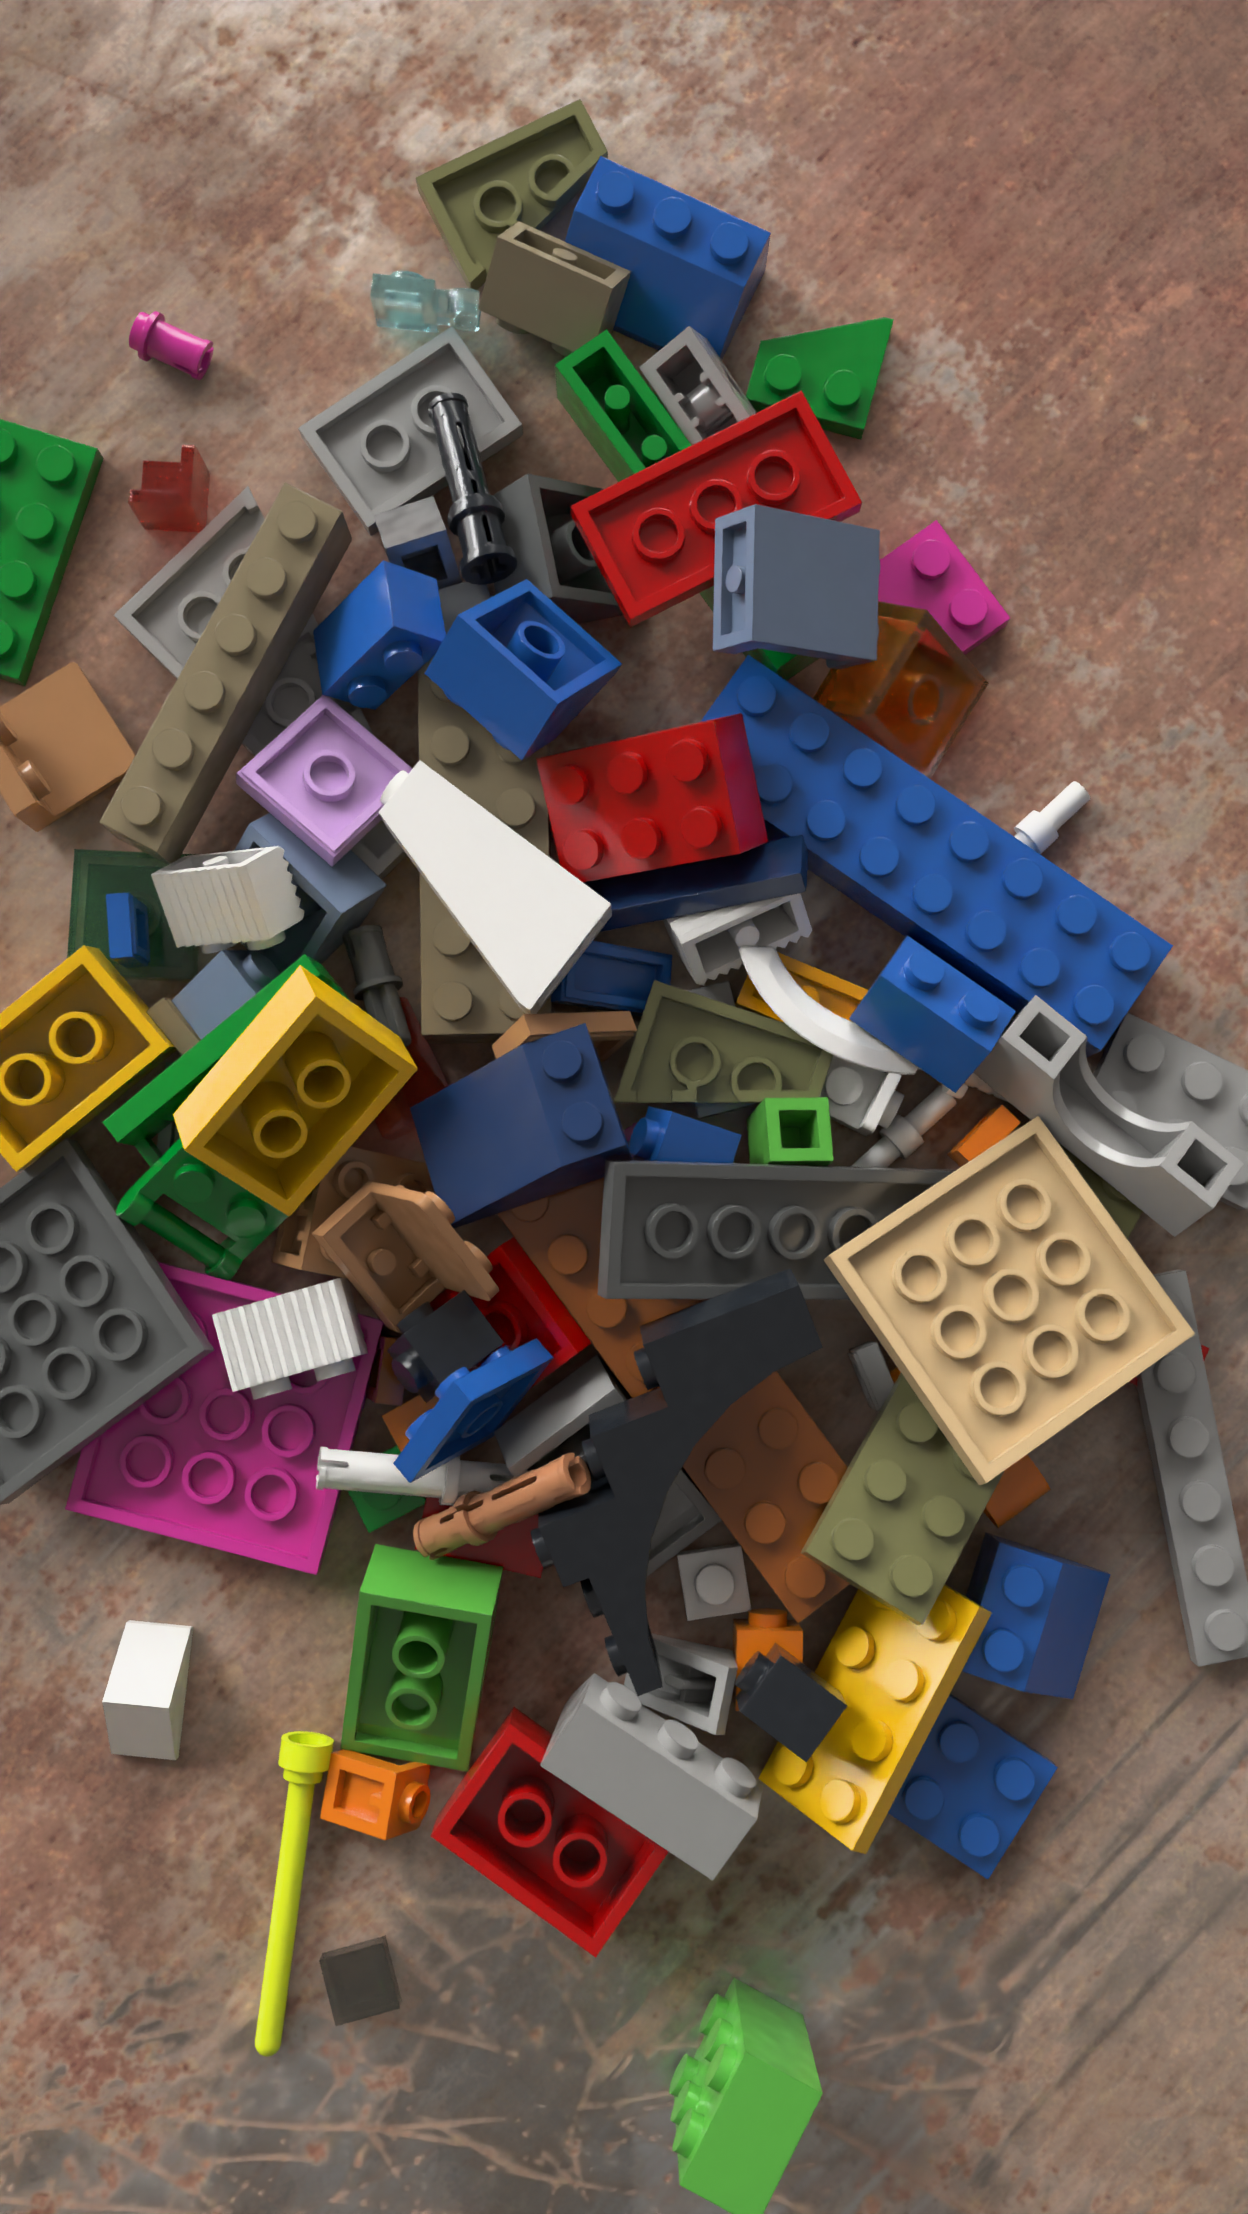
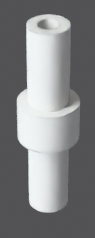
[1014,781,1090,854]
[850,1085,957,1168]

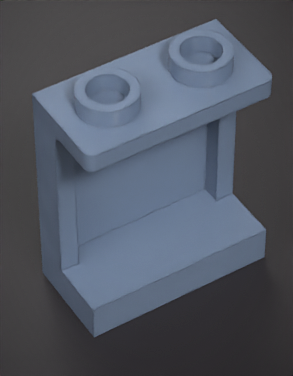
[713,504,880,669]

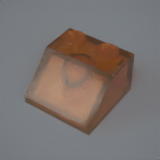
[813,601,989,779]

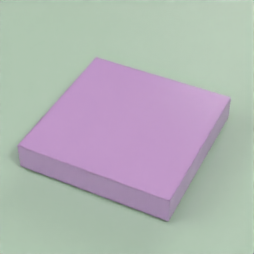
[236,695,412,867]

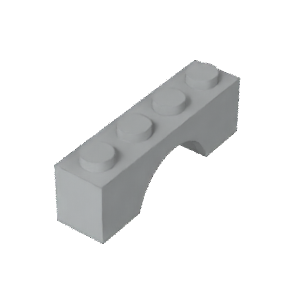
[973,995,1244,1237]

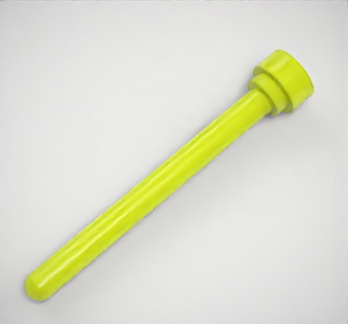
[255,1731,334,2057]

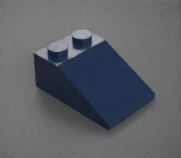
[410,1023,633,1228]

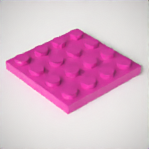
[65,1261,385,1575]

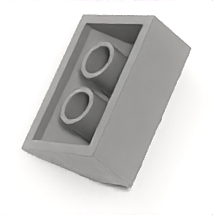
[540,1673,763,1881]

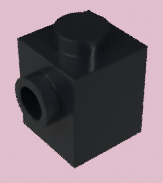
[387,1290,504,1403]
[735,1643,847,1762]

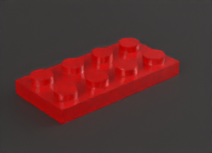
[571,390,862,628]

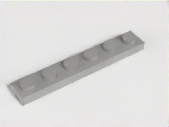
[1137,1269,1248,1667]

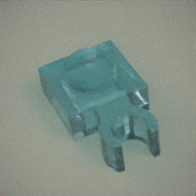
[370,270,481,333]

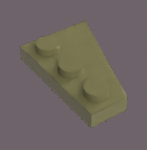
[416,99,608,295]
[614,980,833,1103]

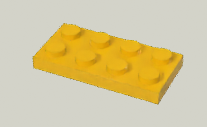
[758,1584,992,1854]

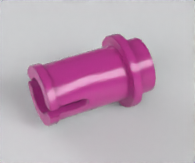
[129,311,214,380]

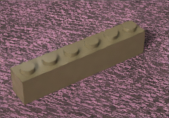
[99,482,352,865]

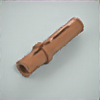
[413,1452,591,1560]

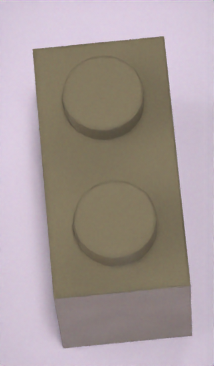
[478,221,631,357]

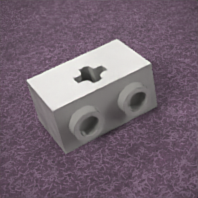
[639,326,757,445]

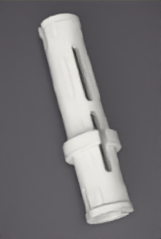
[316,1446,515,1506]

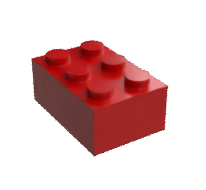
[536,713,768,882]
[431,1707,669,1958]

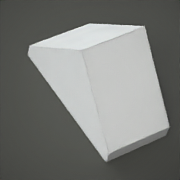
[102,1620,193,1760]

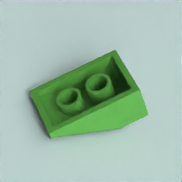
[340,1544,503,1772]

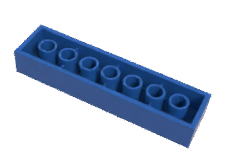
[700,655,1173,1058]

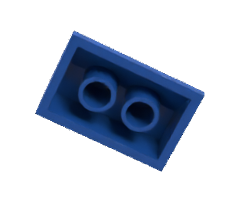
[565,156,771,360]

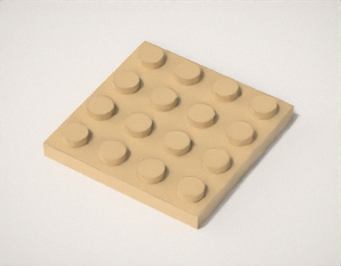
[824,1116,1195,1485]

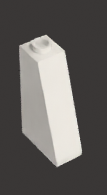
[379,760,612,1014]

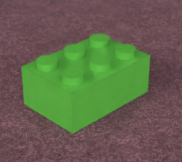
[669,1978,823,2214]

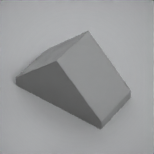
[624,1633,738,1735]

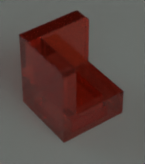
[128,445,210,532]

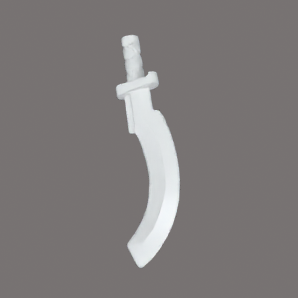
[739,945,1010,1103]

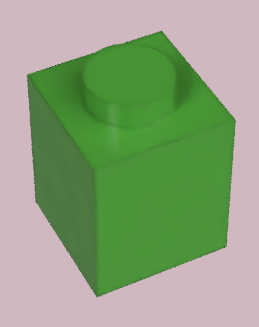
[746,1097,834,1166]

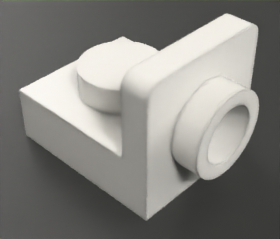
[820,1055,904,1136]

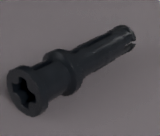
[428,392,517,585]

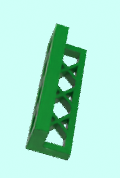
[103,954,352,1167]

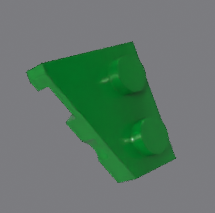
[746,317,894,440]

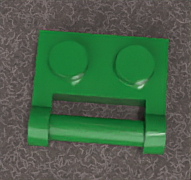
[116,1138,289,1280]

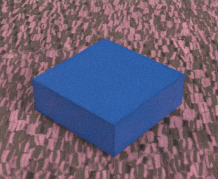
[106,892,151,968]

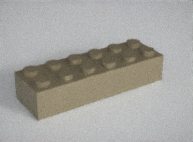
[418,655,554,1044]

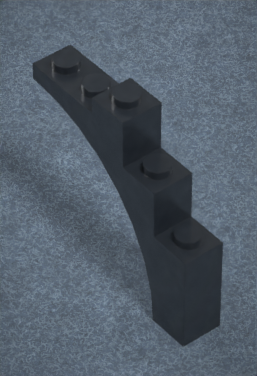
[531,1268,823,1696]

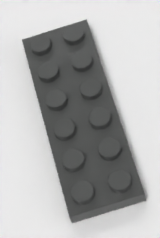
[597,1160,956,1300]

